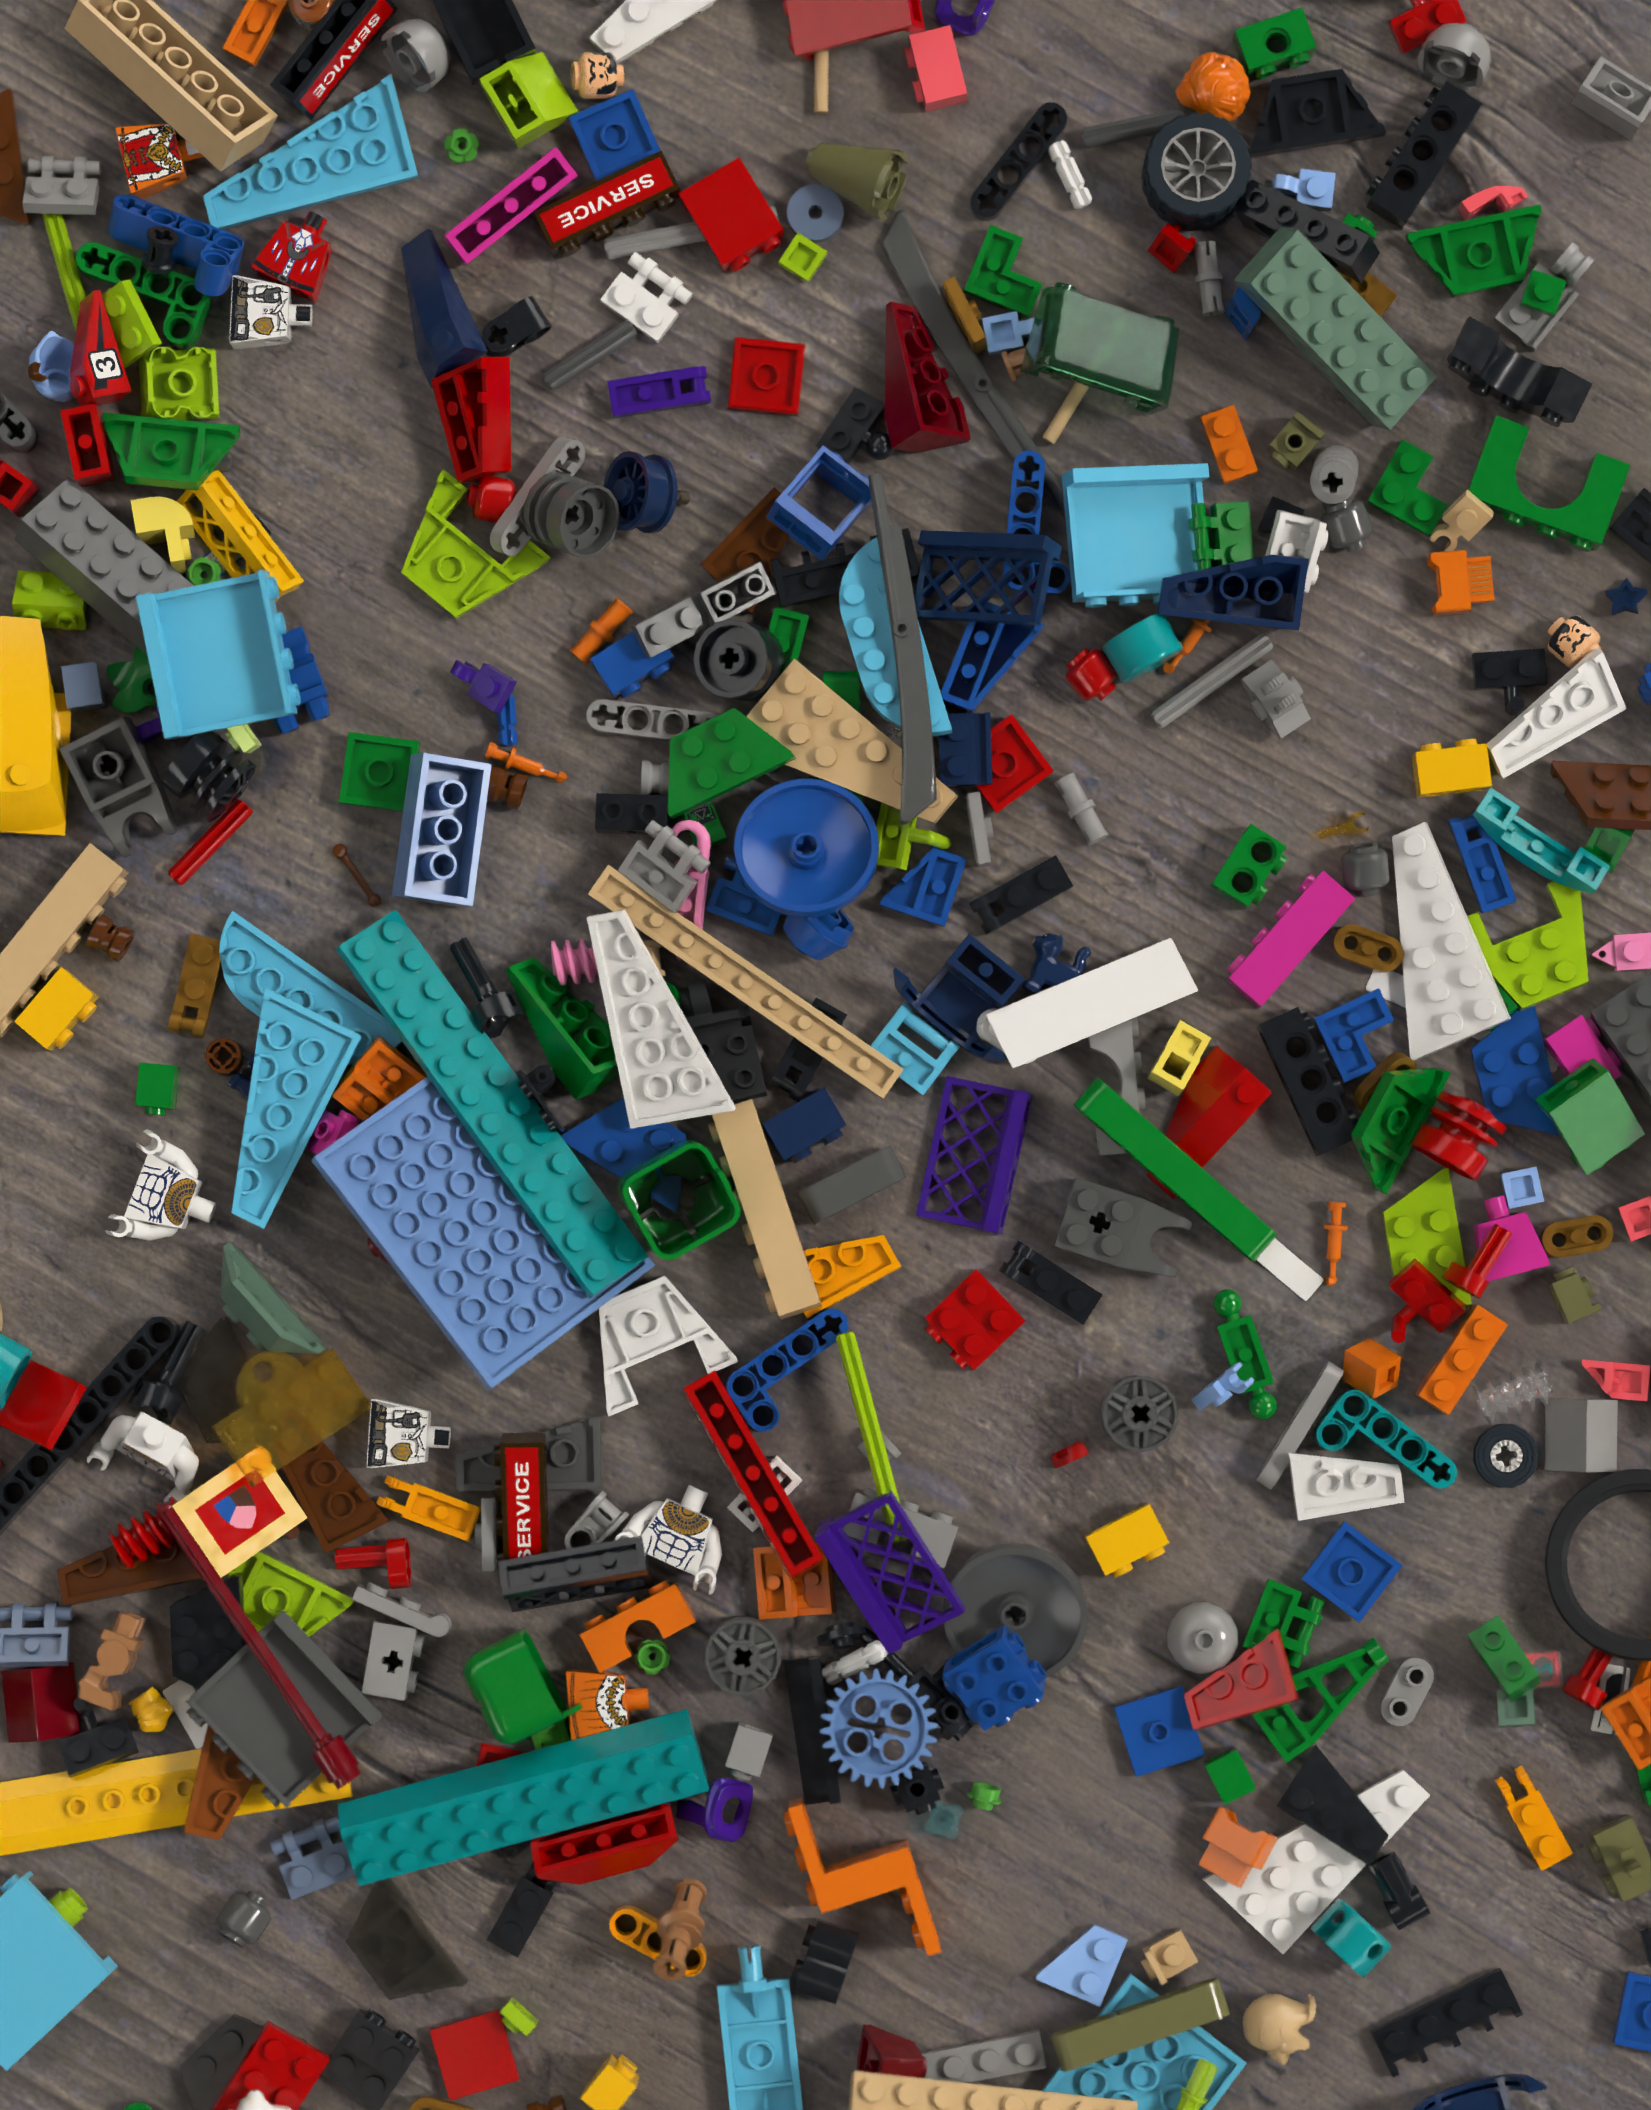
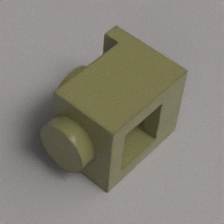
[1267,411,1325,472]
[1547,1266,1602,1324]

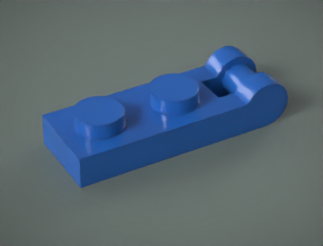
[1448,810,1517,914]

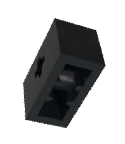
[595,793,669,835]

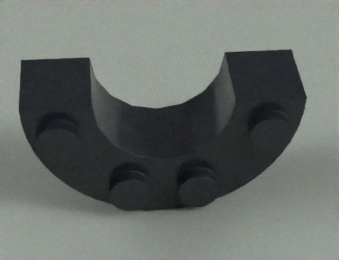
[1447,316,1592,427]

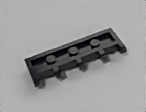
[770,528,919,608]
[1370,1968,1523,2078]

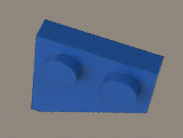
[879,847,967,927]

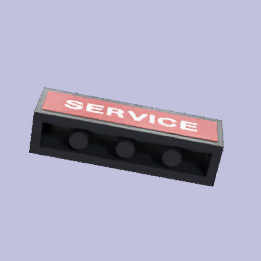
[270,0,398,120]

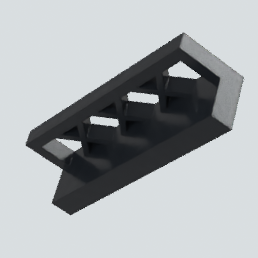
[784,1655,841,1805]

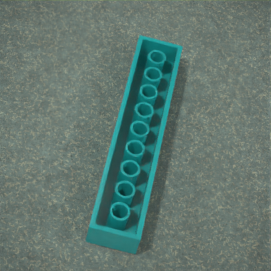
[338,1709,710,1886]

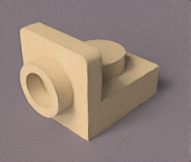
[1140,1928,1198,1985]

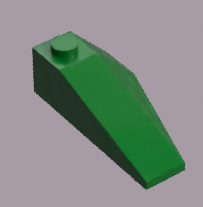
[506,957,619,1100]

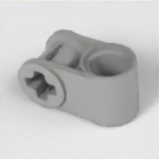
[565,1491,630,1549]

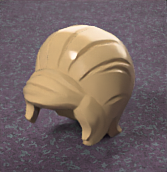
[1243,1994,1316,2065]

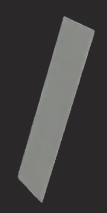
[986,938,1198,1068]

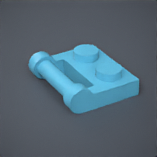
[871,1002,960,1096]

